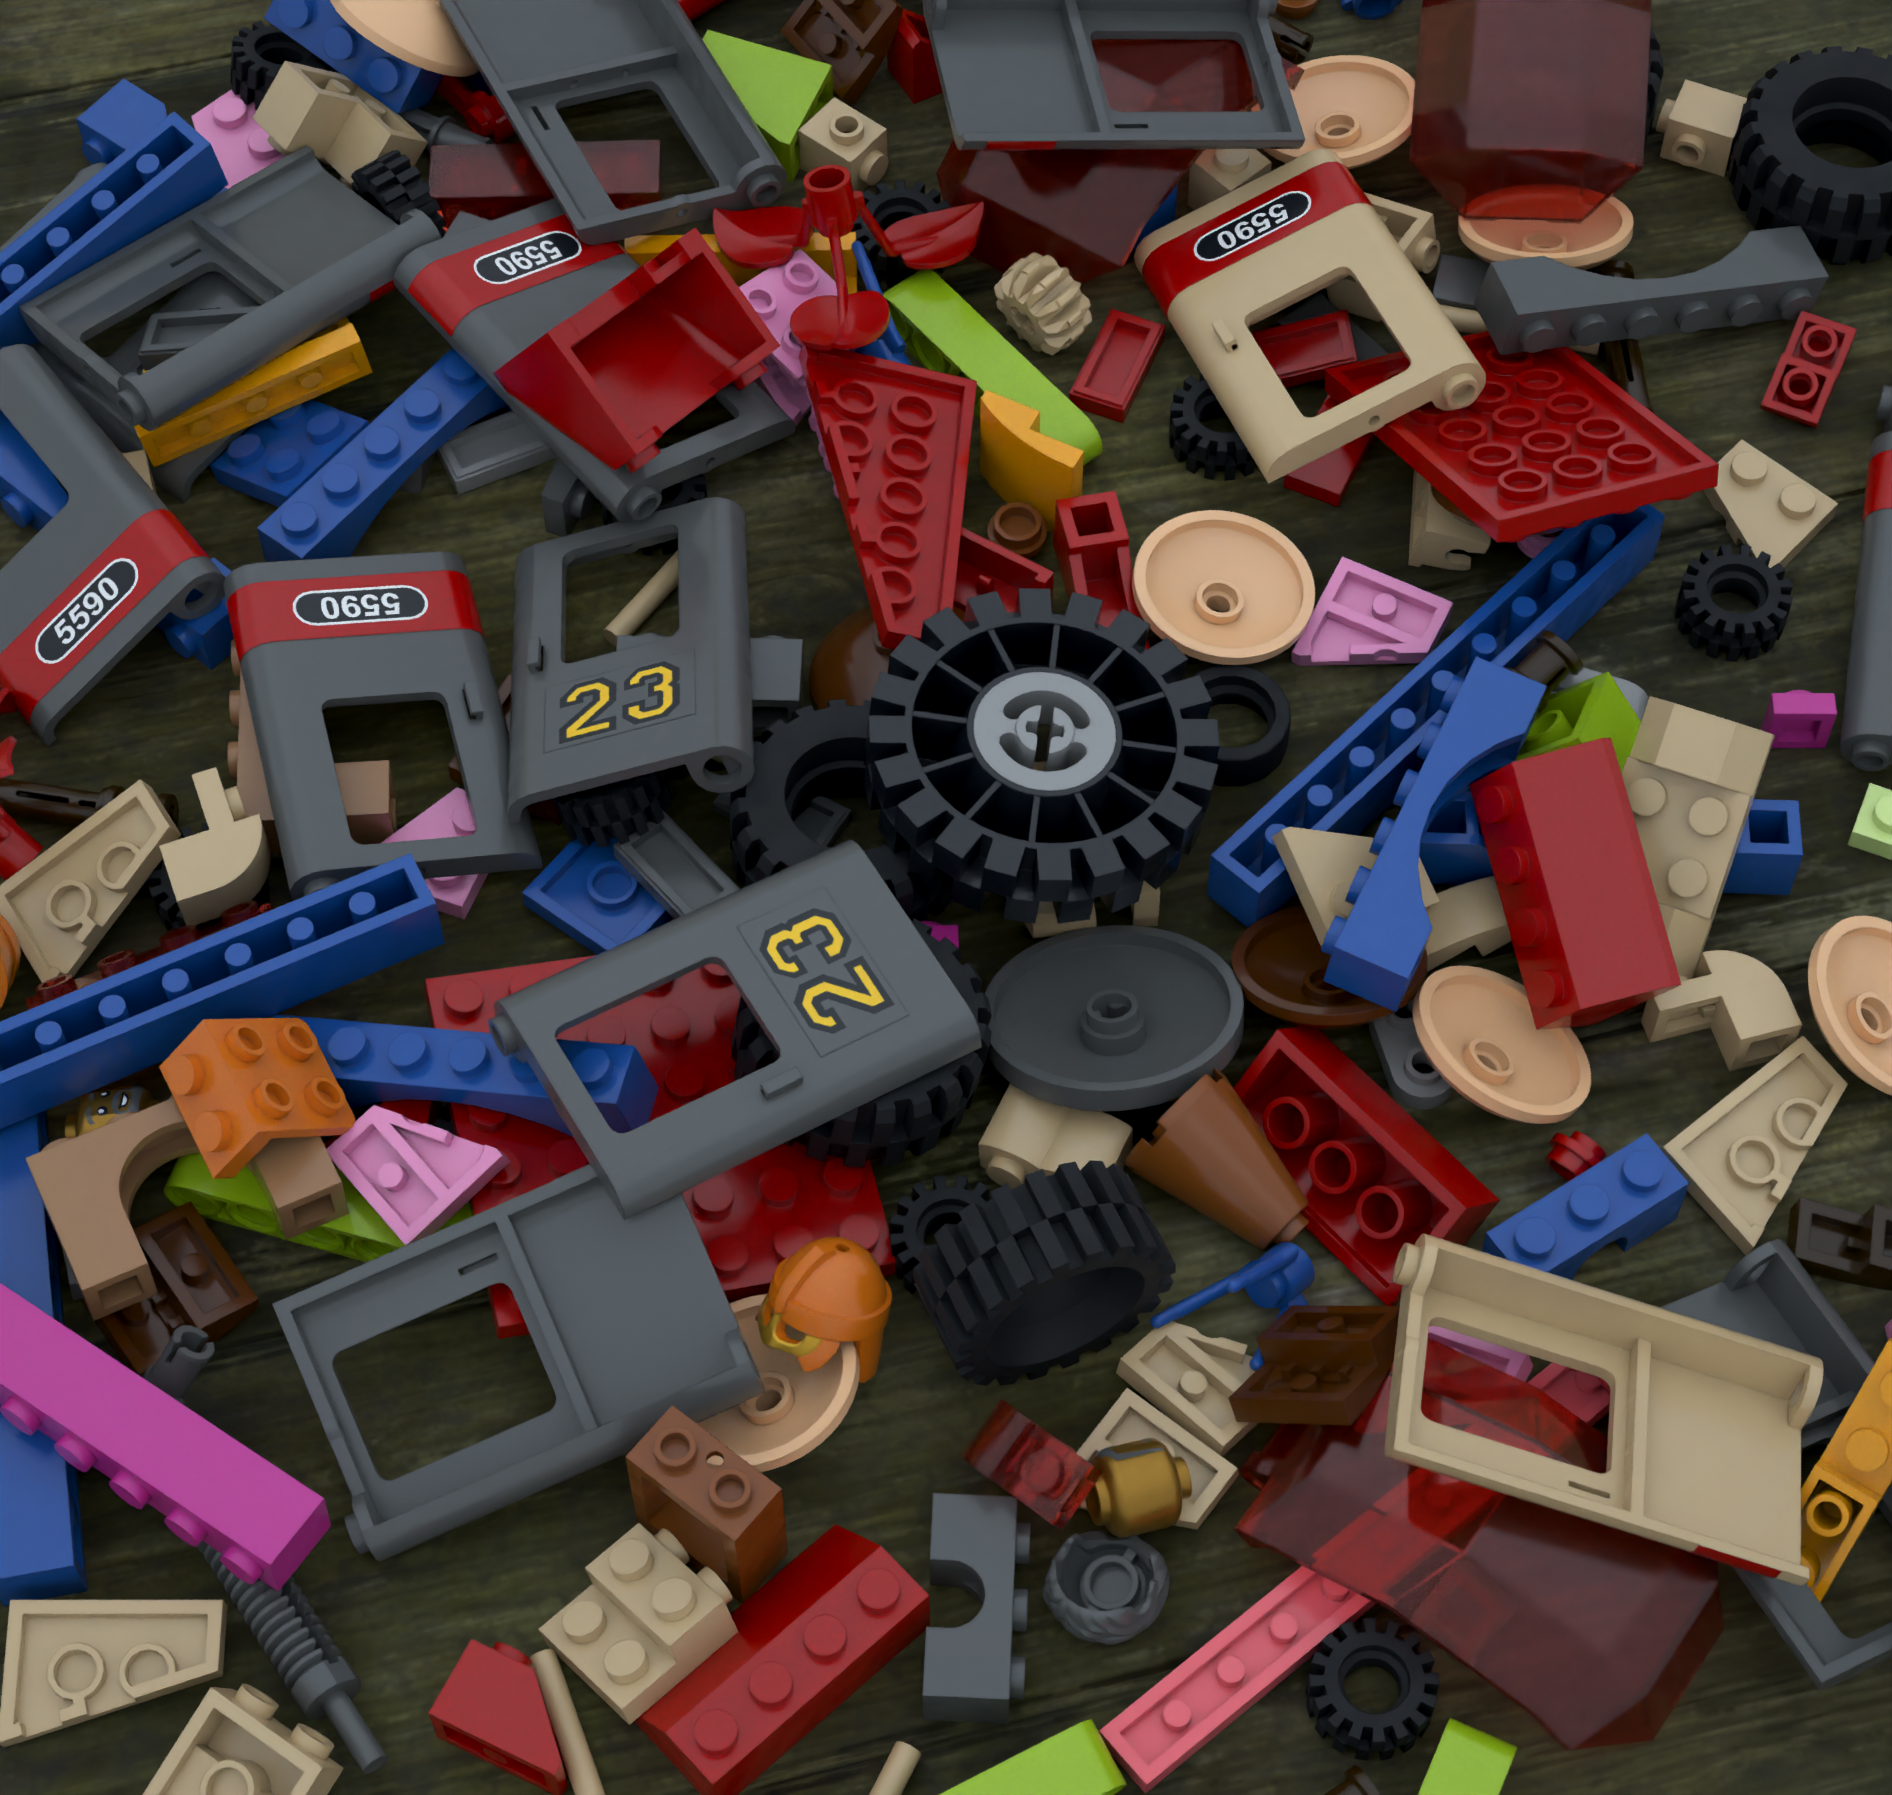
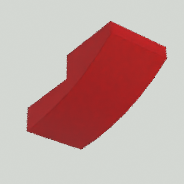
[1760,310,1857,428]

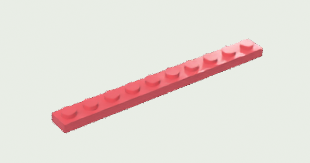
[1099,1362,1610,1794]

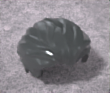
[1042,1531,1170,1645]

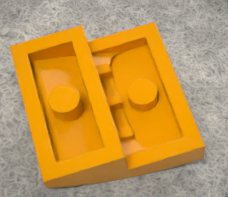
[980,390,1084,534]

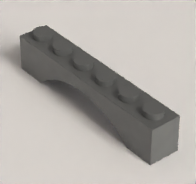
[1474,226,1829,355]

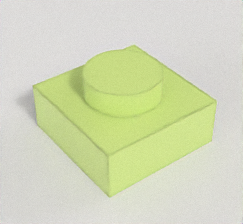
[1847,783,1892,860]

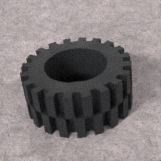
[913,1160,1176,1386]

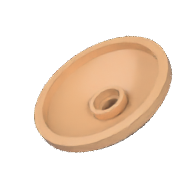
[330,0,479,77]
[1251,55,1422,169]
[1458,182,1634,270]
[1132,510,1315,665]
[1808,916,1892,1096]
[1412,965,1591,1124]
[697,1294,860,1472]

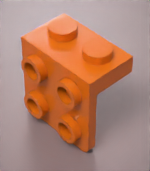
[159,1018,356,1179]

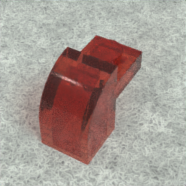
[961,1398,1103,1530]

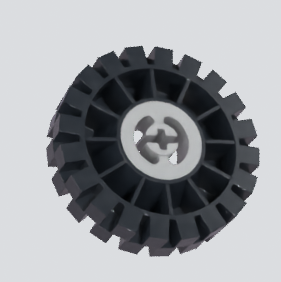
[863,588,1220,924]

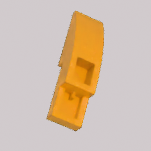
[1801,1337,1892,1603]

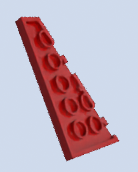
[799,345,977,650]

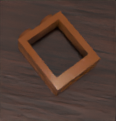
[625,1405,788,1604]

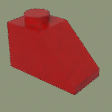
[428,1639,568,1795]

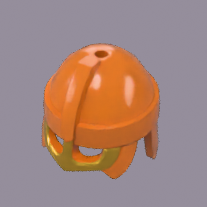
[755,1237,892,1383]

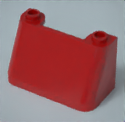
[493,227,780,474]

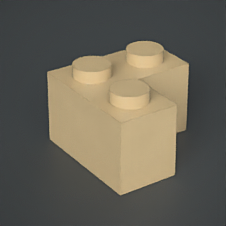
[252,61,428,191]

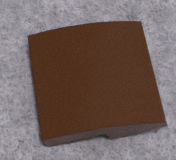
[780,0,903,104]
[80,1201,259,1377]
[1229,1305,1400,1426]

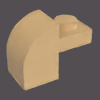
[159,767,271,928]
[1641,950,1802,1071]

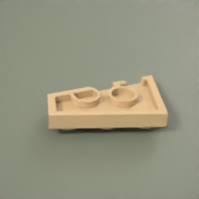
[0,779,181,997]
[1661,1036,1848,1255]
[0,1600,228,1748]

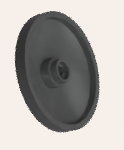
[985,925,1244,1111]

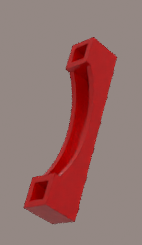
[1053,491,1150,650]

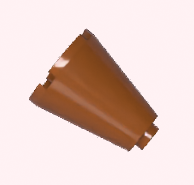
[1124,1068,1310,1251]

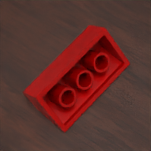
[1469,738,1681,1030]
[1234,1026,1500,1306]
[634,1524,930,1795]

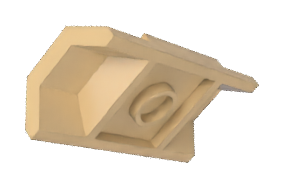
[1622,696,1775,979]

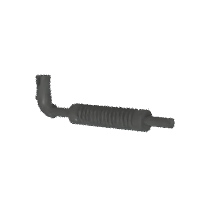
[142,1325,388,1774]

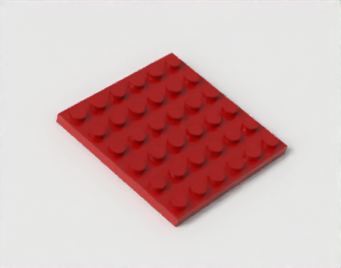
[424,955,896,1339]

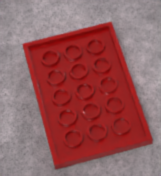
[1325,330,1719,543]

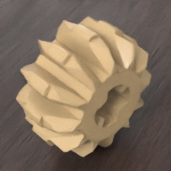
[994,252,1092,356]

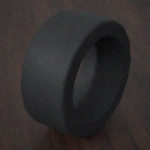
[1193,665,1291,786]

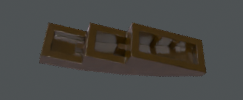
[1787,1198,1892,1291]

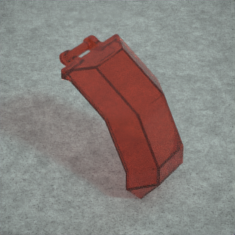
[1409,0,1652,224]
[936,39,1305,284]
[1234,1338,1724,1750]

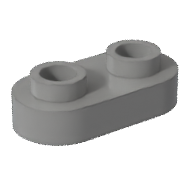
[1369,997,1453,1110]

